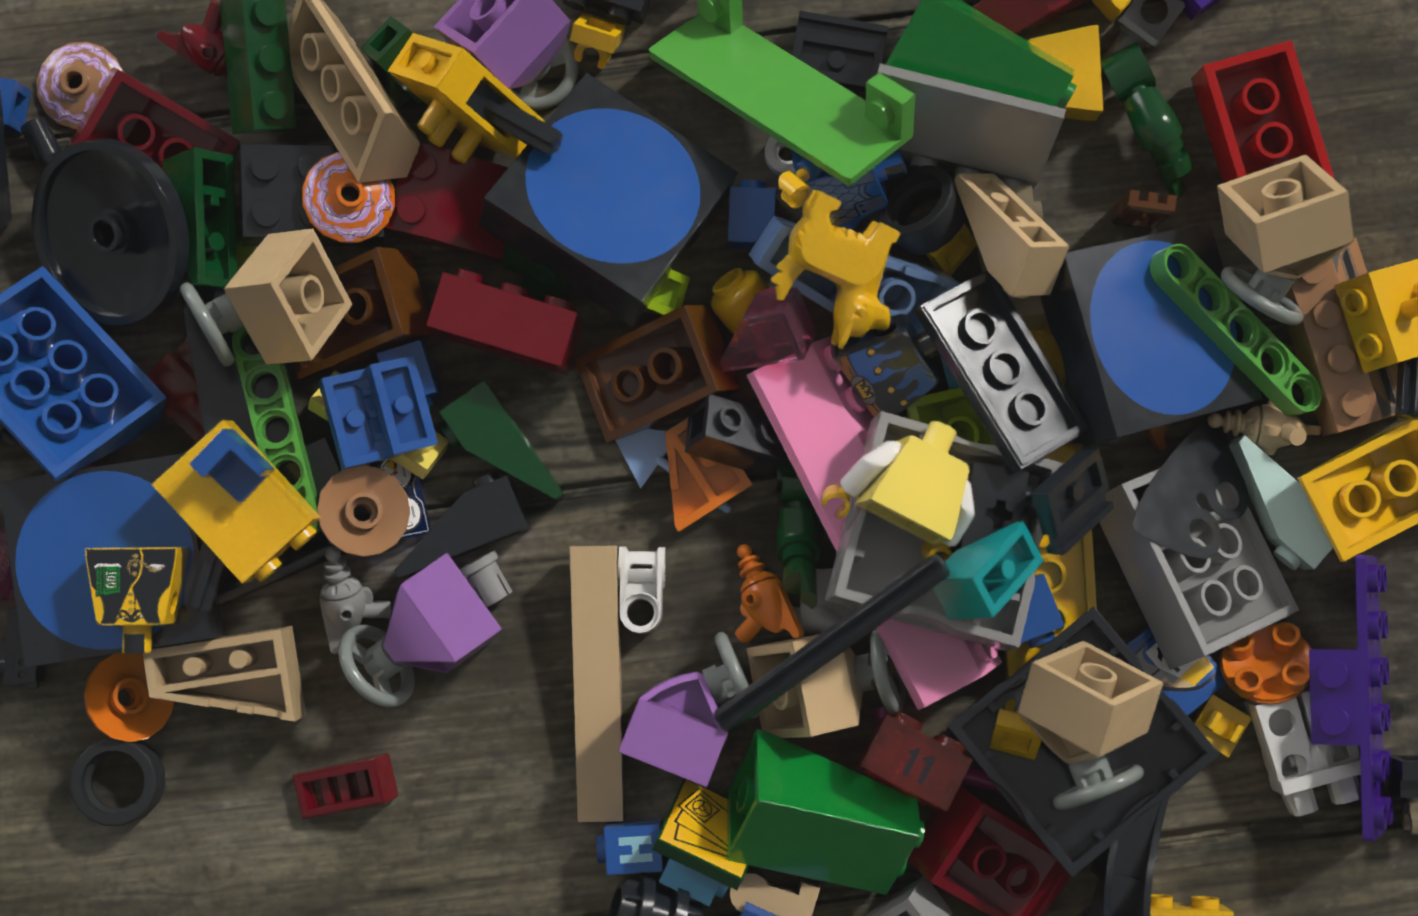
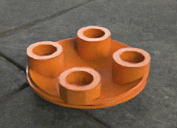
[1220,622,1311,704]

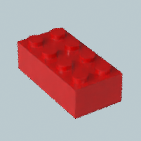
[1191,40,1335,183]

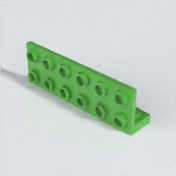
[649,0,915,185]

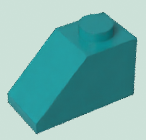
[933,521,1044,619]

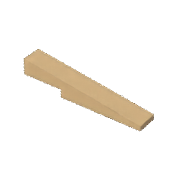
[570,545,624,822]

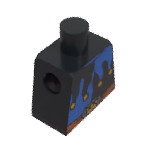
[834,314,939,418]

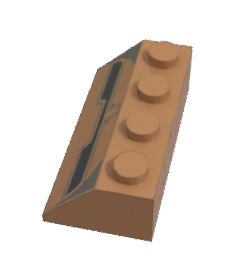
[1285,238,1398,436]

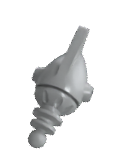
[319,546,391,654]

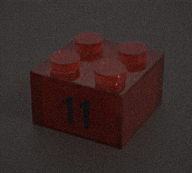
[854,711,973,812]

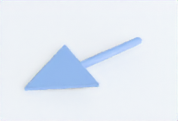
[616,429,731,513]

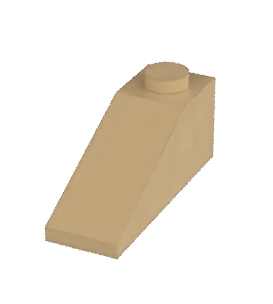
[954,173,1069,298]

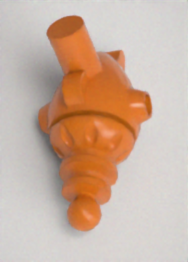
[735,544,804,644]

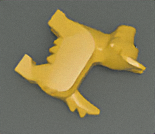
[771,189,901,349]

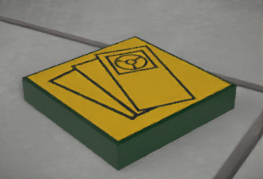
[652,778,749,890]

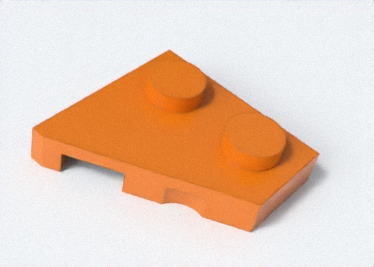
[665,418,753,532]

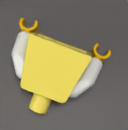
[821,421,975,561]

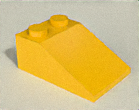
[1297,420,1418,562]

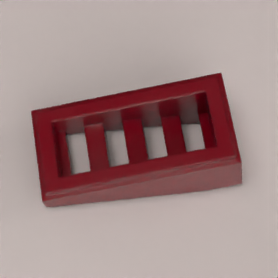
[292,753,398,820]

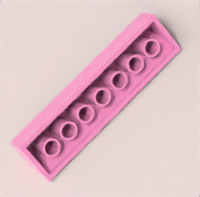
[746,336,1003,710]

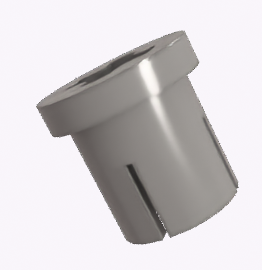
[459,549,513,607]

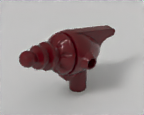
[157,0,227,76]

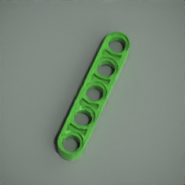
[1150,243,1322,416]
[232,327,320,537]

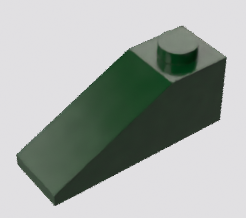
[162,147,237,290]
[439,380,566,501]

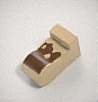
[730,868,820,916]

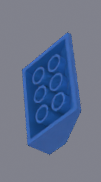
[0,266,167,481]

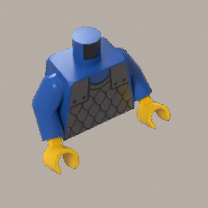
[778,148,907,231]

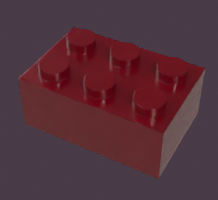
[426,269,584,376]

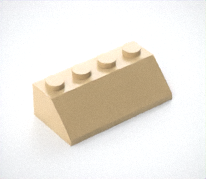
[288,0,420,183]

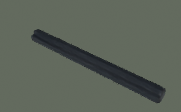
[714,554,950,732]

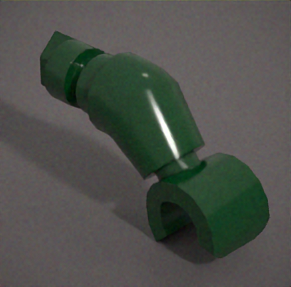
[1101,42,1193,200]
[776,460,821,609]

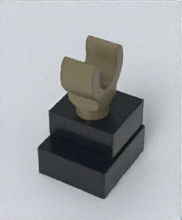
[1389,755,1418,835]

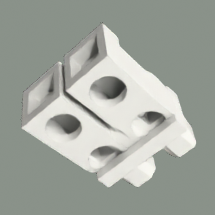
[1243,685,1361,817]

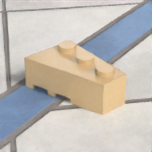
[143,626,306,722]

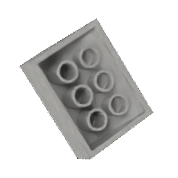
[877,64,1066,191]
[1099,469,1299,670]

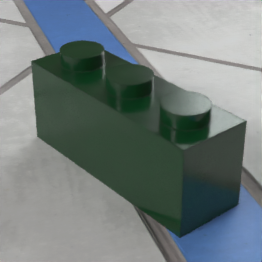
[220,0,297,134]

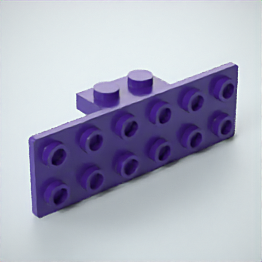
[1309,555,1393,841]

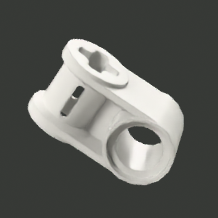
[618,546,666,634]

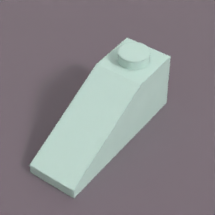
[1229,436,1333,570]

